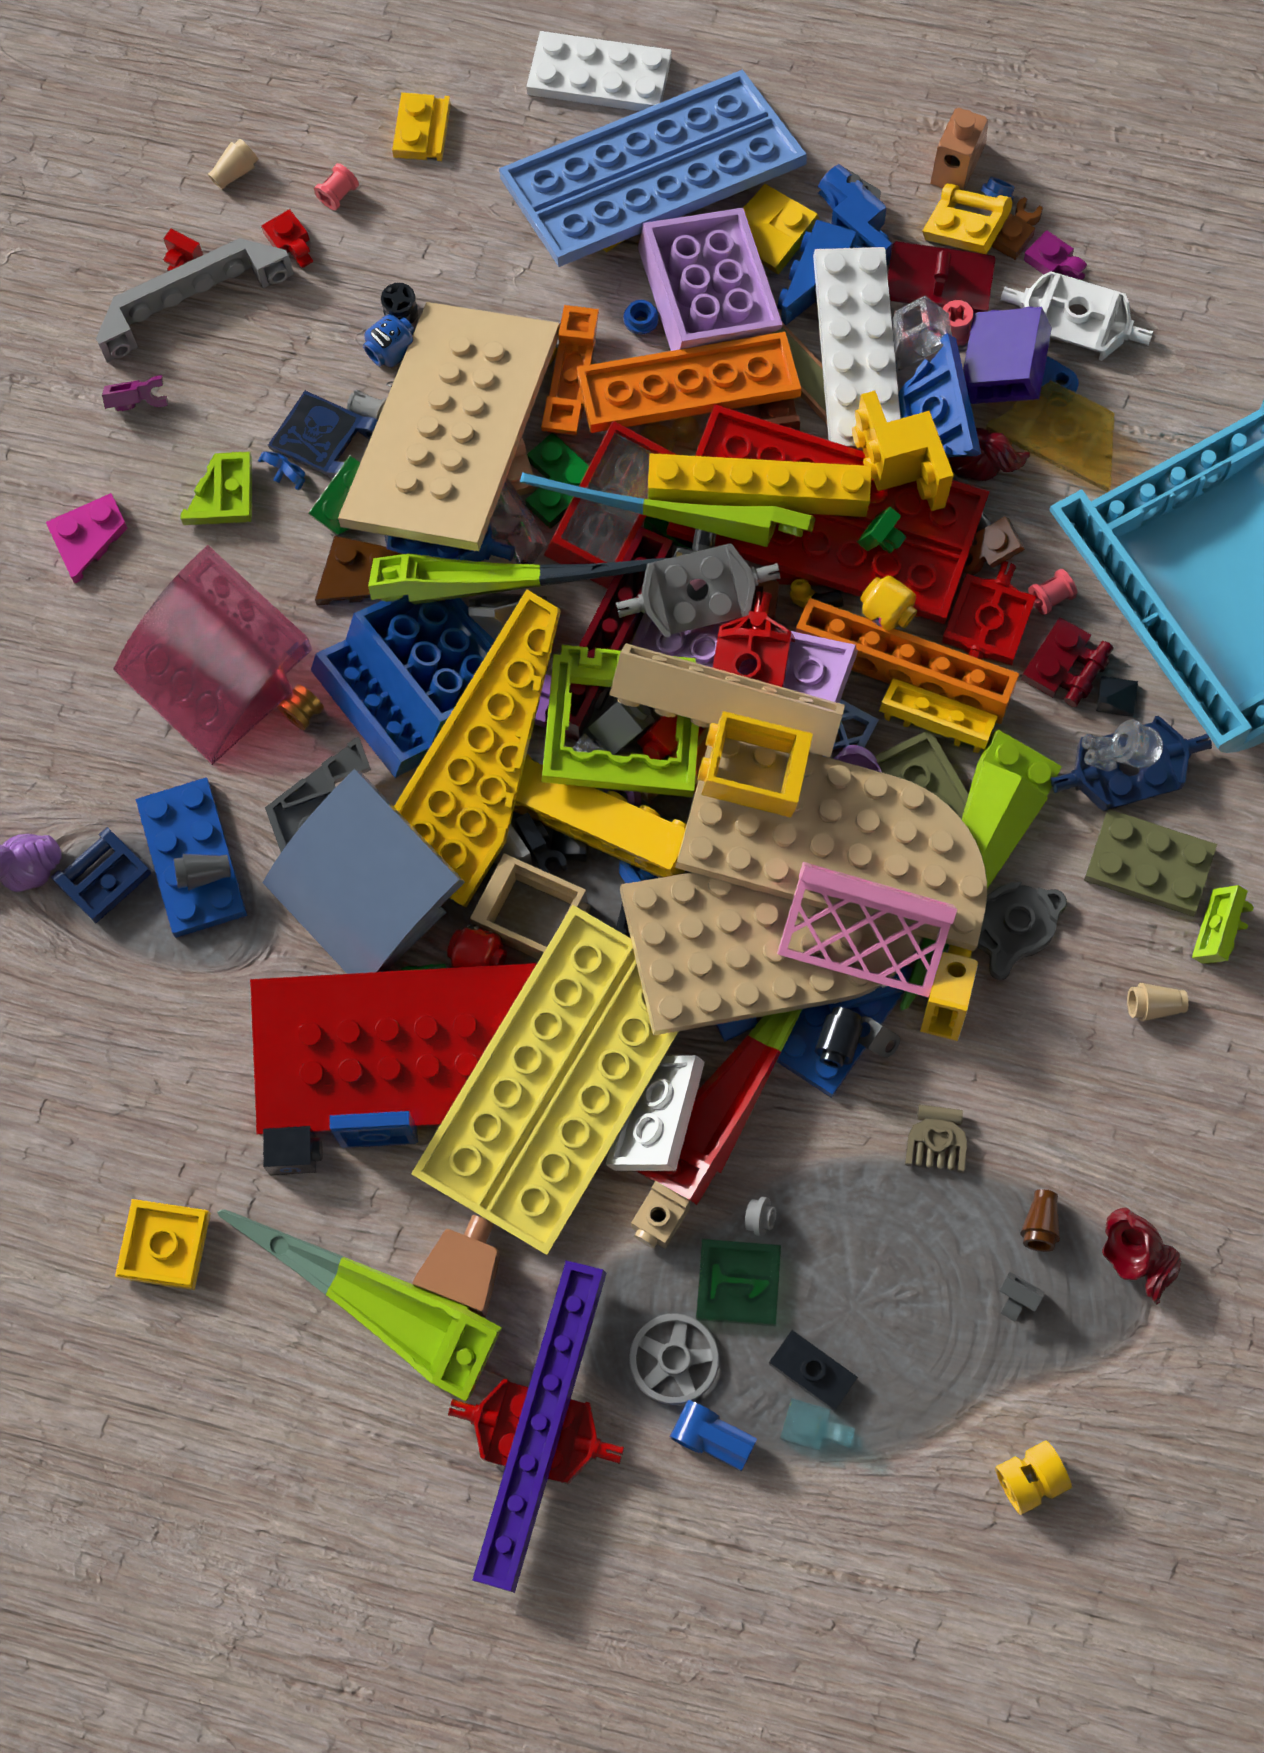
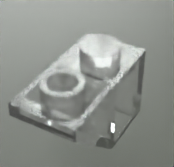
[892,296,952,372]

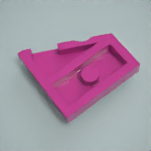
[46,493,128,584]

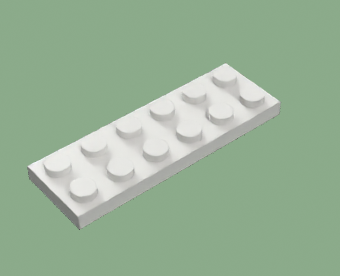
[813,247,900,451]

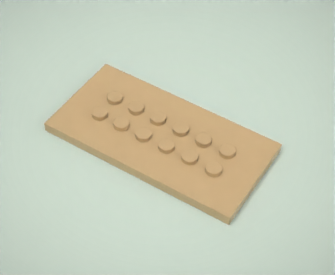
[338,302,560,551]

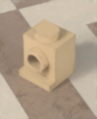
[631,1181,690,1249]

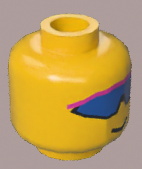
[860,576,917,630]

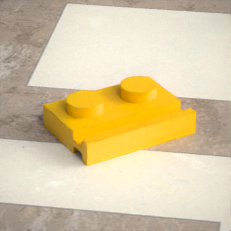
[392,92,451,161]

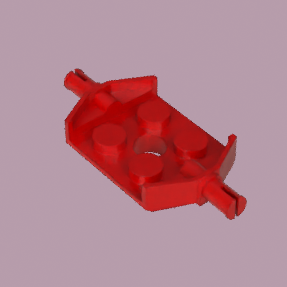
[712,592,795,687]
[448,1379,624,1484]

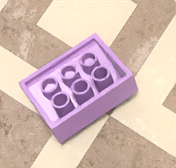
[638,208,783,351]

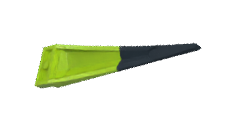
[368,553,668,604]

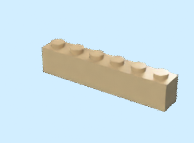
[610,643,845,757]

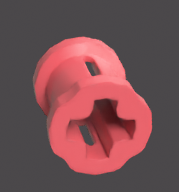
[314,163,359,211]
[941,300,973,346]
[1028,569,1078,615]

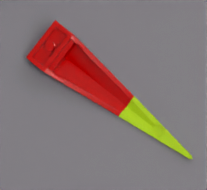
[636,1009,802,1205]

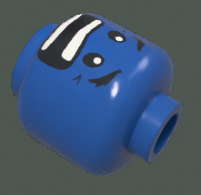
[363,314,415,368]

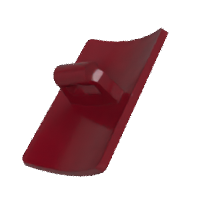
[888,241,996,313]

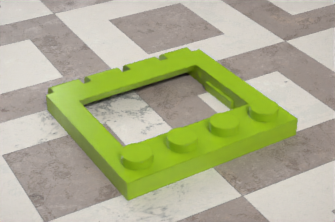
[541,645,699,797]

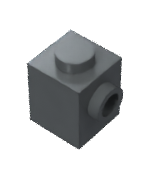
[588,702,655,755]

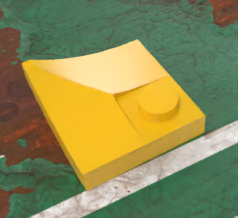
[743,184,820,275]

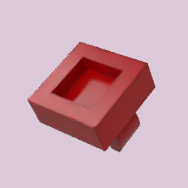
[163,228,203,271]

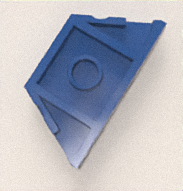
[898,333,981,457]

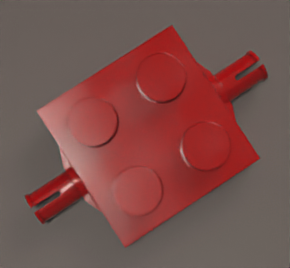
[942,561,1036,665]

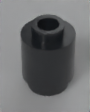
[814,1007,863,1068]

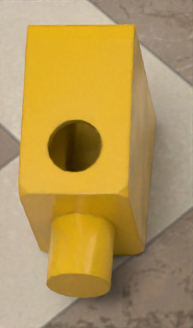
[920,945,978,1041]

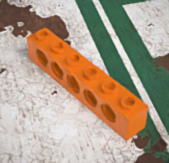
[795,598,1019,724]

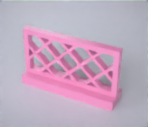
[777,862,957,997]

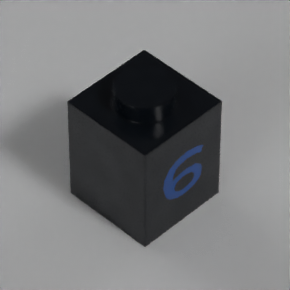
[263,1126,323,1175]

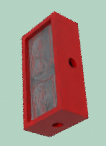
[544,421,677,589]

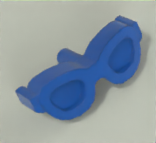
[257,451,305,490]

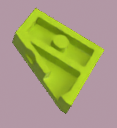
[180,452,252,525]

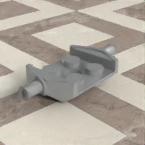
[616,543,781,637]

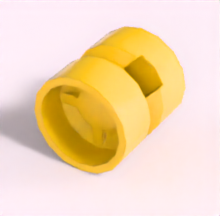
[995,1440,1072,1516]

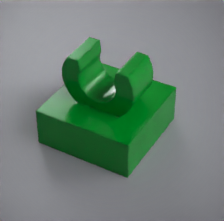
[857,507,906,553]

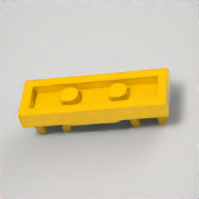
[879,678,998,753]

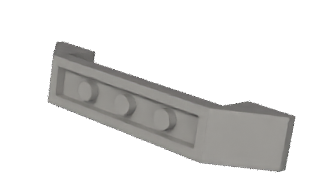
[96,238,294,362]

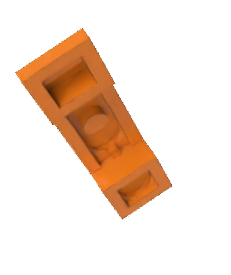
[541,305,599,435]

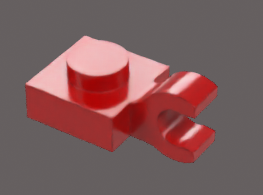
[261,209,313,268]

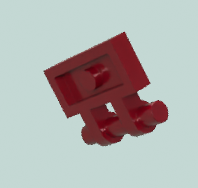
[1021,617,1114,707]

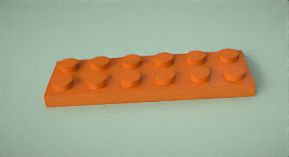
[577,332,801,433]

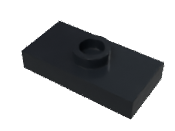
[769,1330,858,1412]

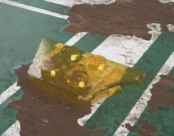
[986,381,1114,492]

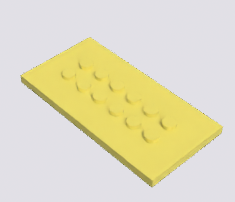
[411,905,679,1255]

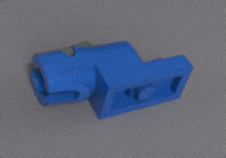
[818,164,892,265]

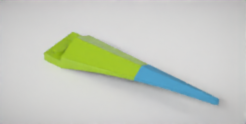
[520,472,816,547]

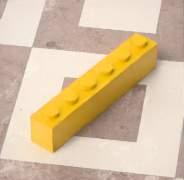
[647,453,871,517]
[513,754,687,878]

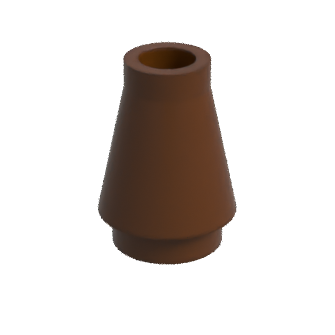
[1020,1189,1060,1252]

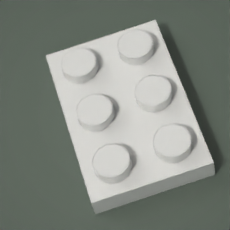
[606,1055,705,1171]

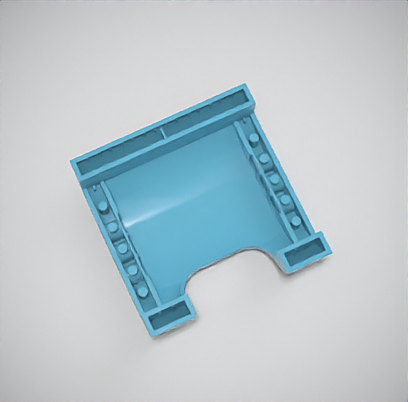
[1050,400,1264,753]

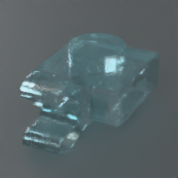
[780,1398,855,1451]

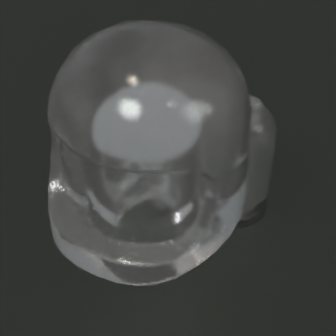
[1082,719,1163,771]

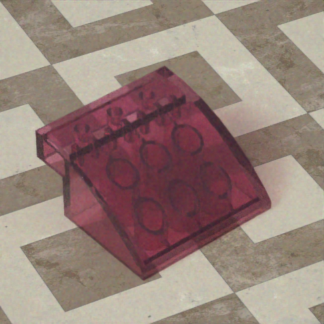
[113,545,312,765]

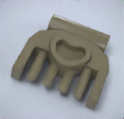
[905,1104,967,1173]

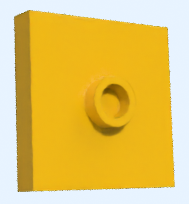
[115,1199,211,1290]

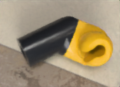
[790,579,844,609]

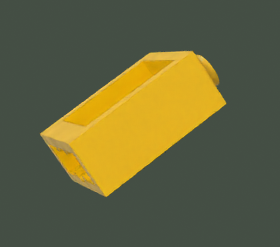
[697,711,813,818]

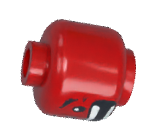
[447,924,507,968]

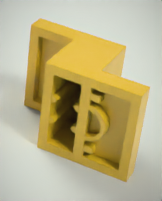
[852,391,954,511]

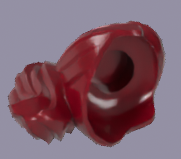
[947,427,1030,481]
[1102,1207,1182,1305]

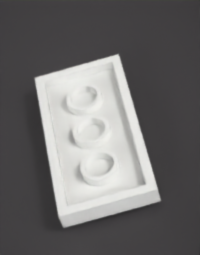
[526,31,672,111]

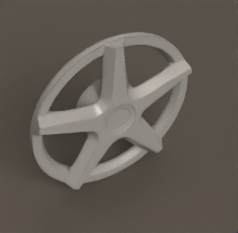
[629,1314,719,1405]

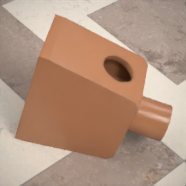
[930,108,988,190]
[412,1215,500,1318]

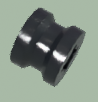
[381,283,418,324]

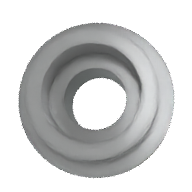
[745,1197,776,1237]

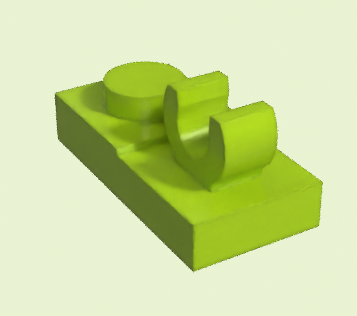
[1191,885,1254,964]

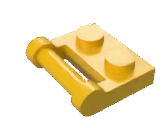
[922,183,1012,254]

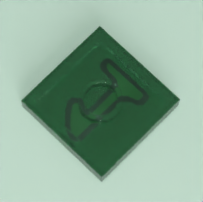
[696,1239,781,1327]

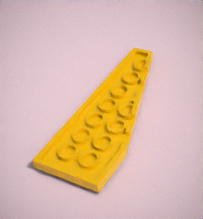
[394,589,561,907]

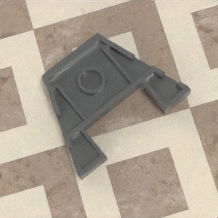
[265,737,371,852]

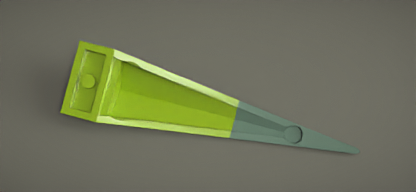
[217,1209,502,1402]

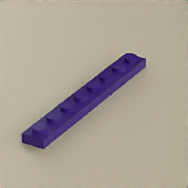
[472,1260,607,1593]

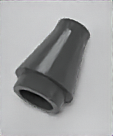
[173,854,231,891]

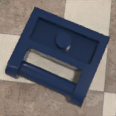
[51,827,152,924]

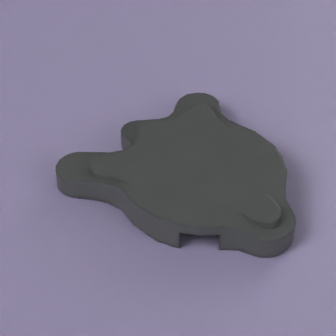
[977,882,1067,980]

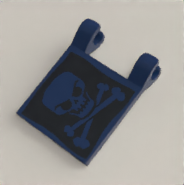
[268,390,378,479]

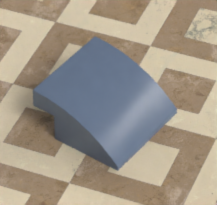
[262,769,465,974]

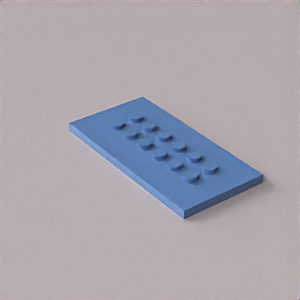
[499,69,807,267]

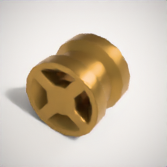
[277,684,324,730]

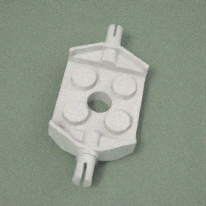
[1000,271,1153,361]

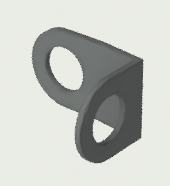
[858,1016,900,1058]

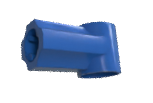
[669,1400,757,1472]

